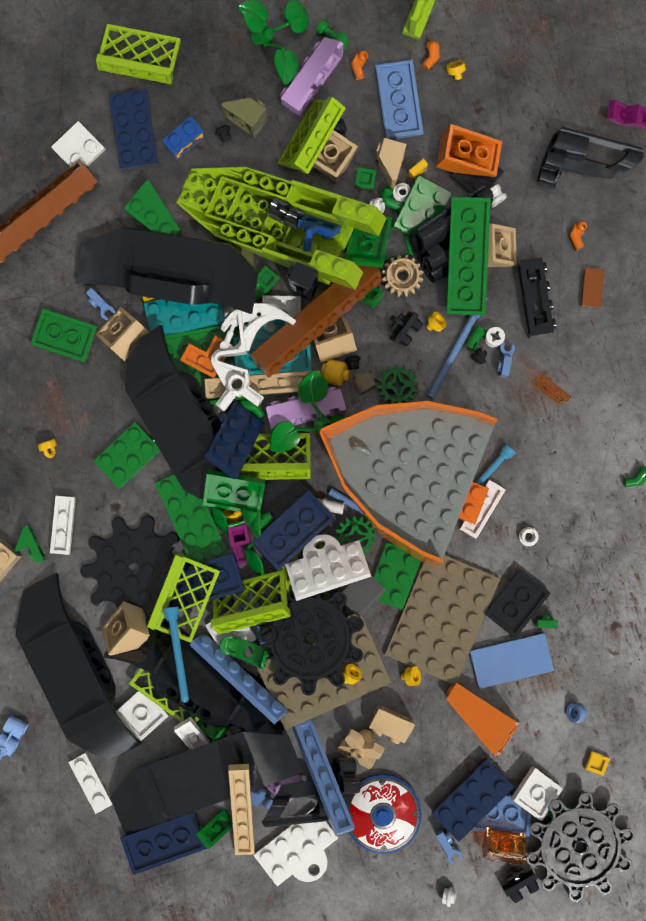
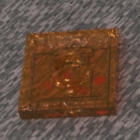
[531,373,572,405]

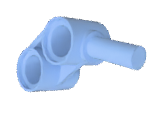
[0,715,29,760]

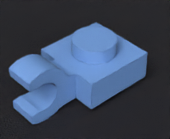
[86,288,116,321]
[497,343,515,378]
[251,787,273,809]
[435,828,463,864]

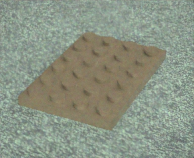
[384,555,500,685]
[257,613,392,730]

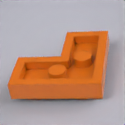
[180,336,233,378]

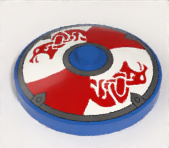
[348,774,422,854]

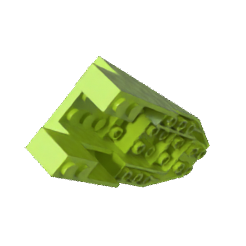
[176,167,386,290]

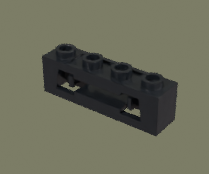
[517,257,556,338]
[287,261,319,302]

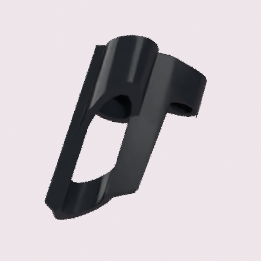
[537,127,644,188]
[410,184,494,283]
[261,757,361,828]

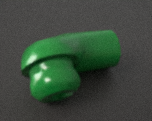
[380,186,403,212]
[238,399,265,418]
[624,466,646,488]

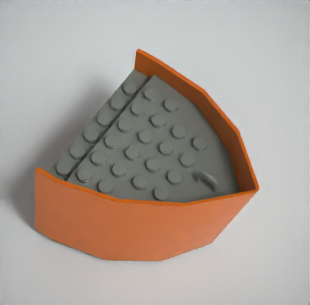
[320,401,497,568]

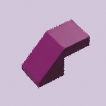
[607,100,646,129]
[227,524,253,565]

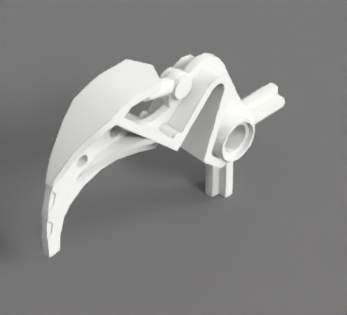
[211,303,296,411]

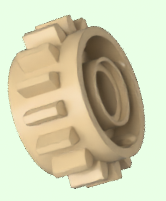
[382,255,423,297]

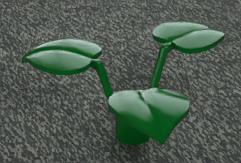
[237,0,309,85]
[270,370,345,452]
[210,507,274,576]

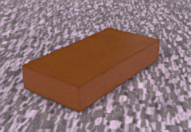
[581,268,604,308]

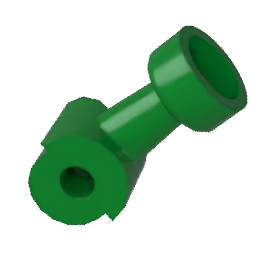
[315,19,348,52]

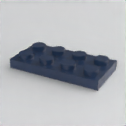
[109,89,159,170]
[203,400,264,479]
[251,490,335,571]
[160,553,246,609]
[431,758,514,842]
[120,811,207,875]

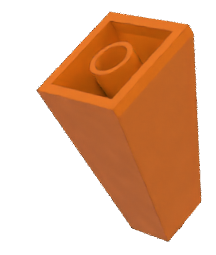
[446,683,520,756]

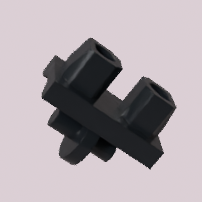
[266,197,305,230]
[389,311,423,346]
[502,867,539,903]

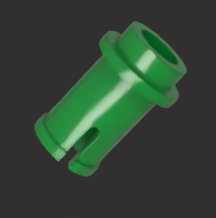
[465,325,486,351]

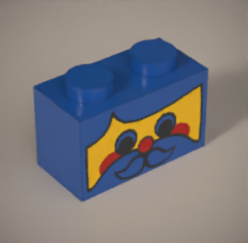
[162,116,205,161]

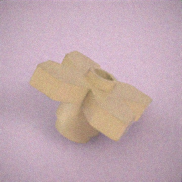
[337,729,385,769]

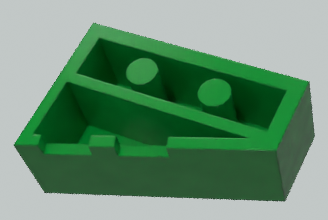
[124,179,182,236]

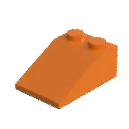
[436,124,502,177]

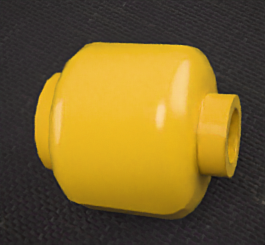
[320,359,350,386]

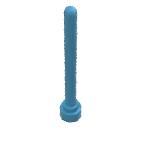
[474,443,515,485]
[163,607,189,702]

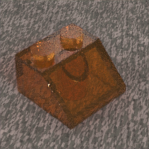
[482,827,528,865]

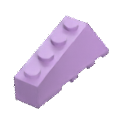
[280,37,343,117]
[266,387,346,430]

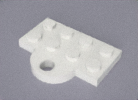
[285,535,371,601]
[253,806,339,886]

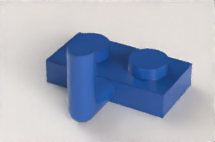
[297,214,341,252]

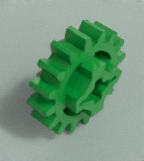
[377,365,419,404]
[335,516,377,556]

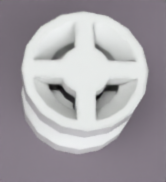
[491,184,508,208]
[484,327,505,348]

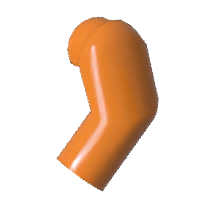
[422,40,440,70]
[351,50,368,80]
[570,221,587,251]

